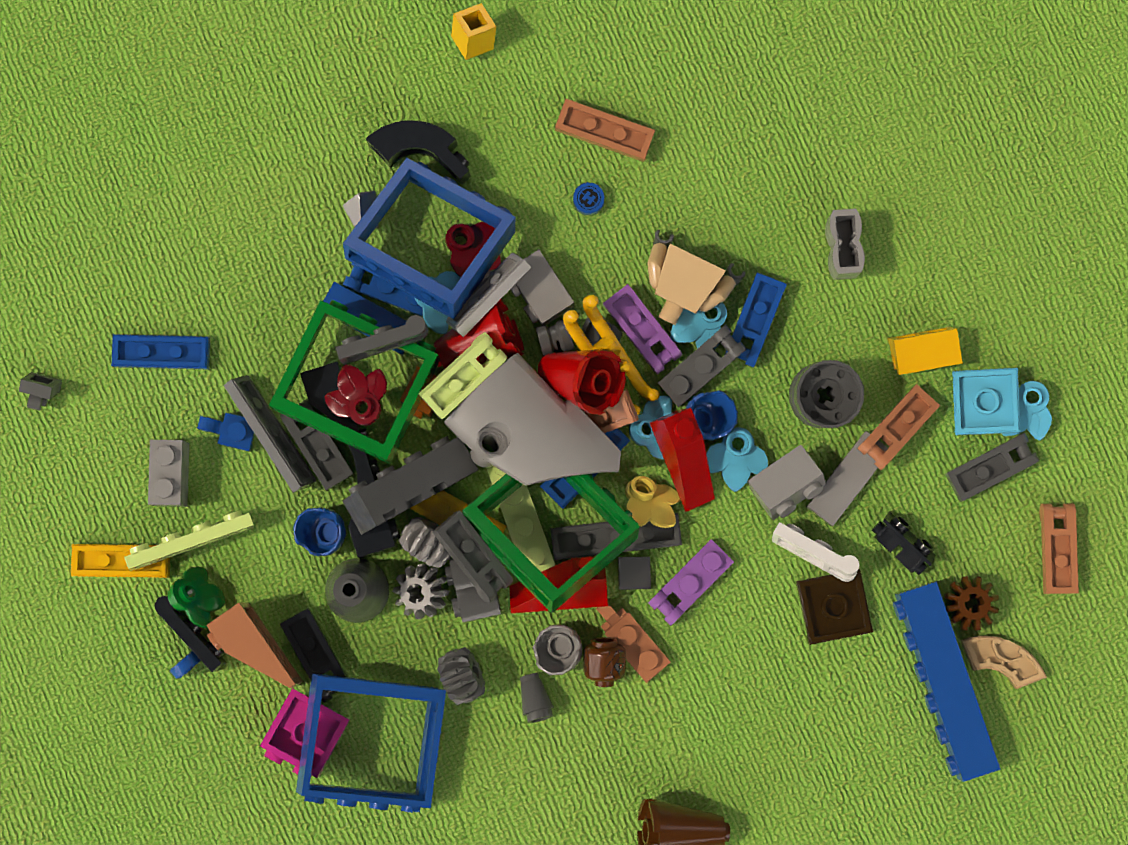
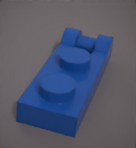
[343,263,423,317]
[724,273,787,368]

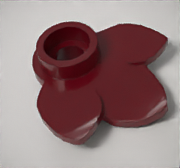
[445,222,501,277]
[325,364,387,426]

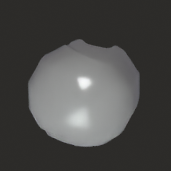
[533,625,582,675]

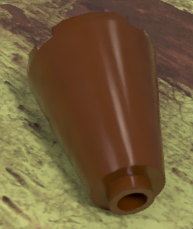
[637,798,730,845]

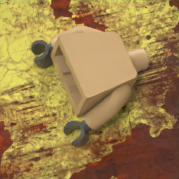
[647,230,746,325]

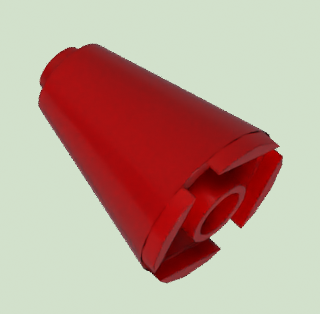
[434,298,524,369]
[538,349,626,415]

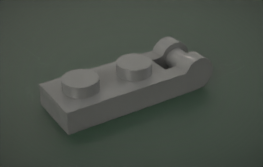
[335,315,428,365]
[658,325,747,407]
[280,399,354,491]
[945,433,1040,502]
[432,511,513,603]

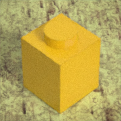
[451,3,497,60]

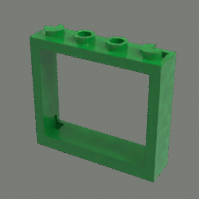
[269,300,440,464]
[462,474,640,614]

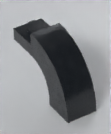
[366,120,471,185]

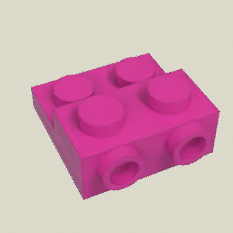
[260,688,350,778]

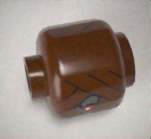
[583,637,626,687]

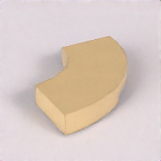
[960,636,1047,689]

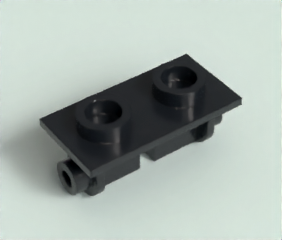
[872,511,936,575]

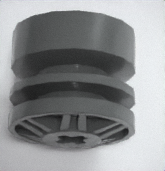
[789,360,864,428]

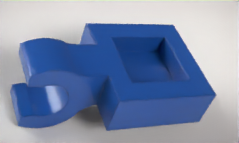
[197,413,255,452]

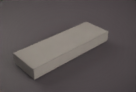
[446,253,531,337]
[806,431,888,527]

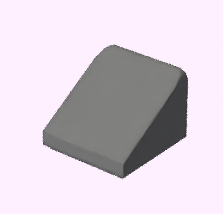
[343,190,379,229]

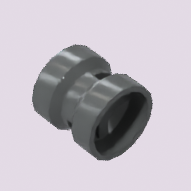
[535,320,574,357]

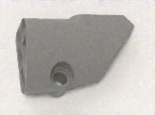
[444,353,621,486]

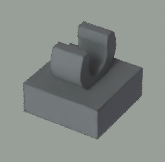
[19,372,62,411]

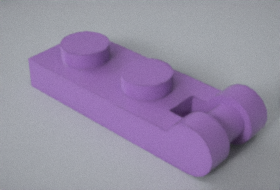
[603,284,682,375]
[648,539,734,626]

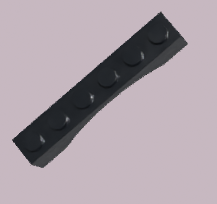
[300,362,401,558]

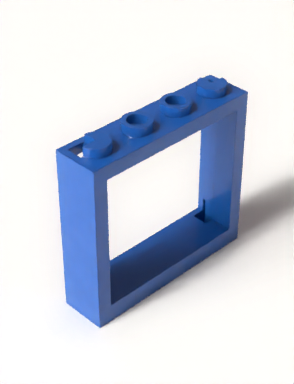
[343,158,516,319]
[296,673,446,813]

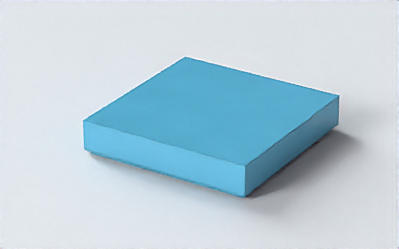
[952,368,1021,436]

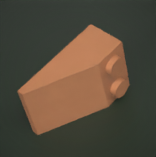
[206,602,304,688]

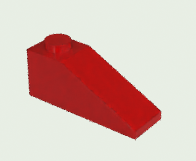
[649,408,715,512]
[509,556,608,613]

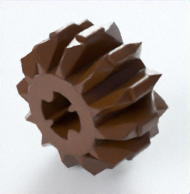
[944,576,999,631]

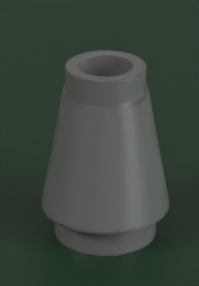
[520,673,554,723]

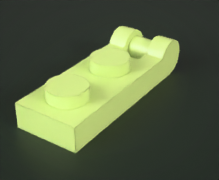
[418,332,507,419]

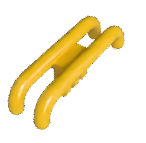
[563,295,660,415]

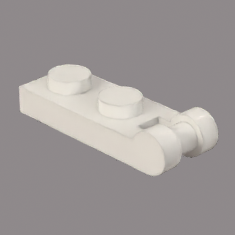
[772,522,860,582]

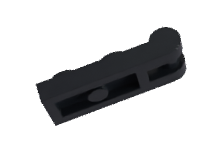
[155,596,227,672]
[280,608,348,703]

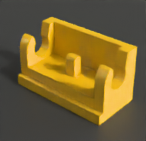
[888,327,963,375]

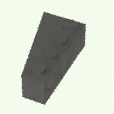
[343,436,479,535]

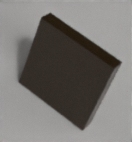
[796,569,873,645]

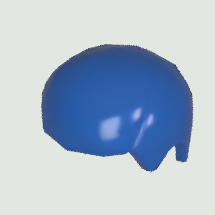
[686,390,738,440]
[293,507,346,556]

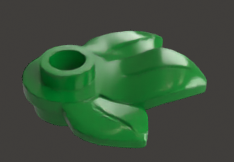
[168,567,226,628]

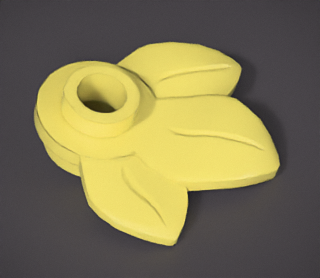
[625,476,680,528]

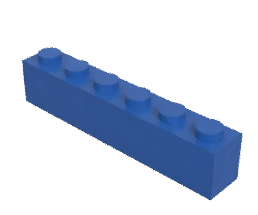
[893,582,1001,782]

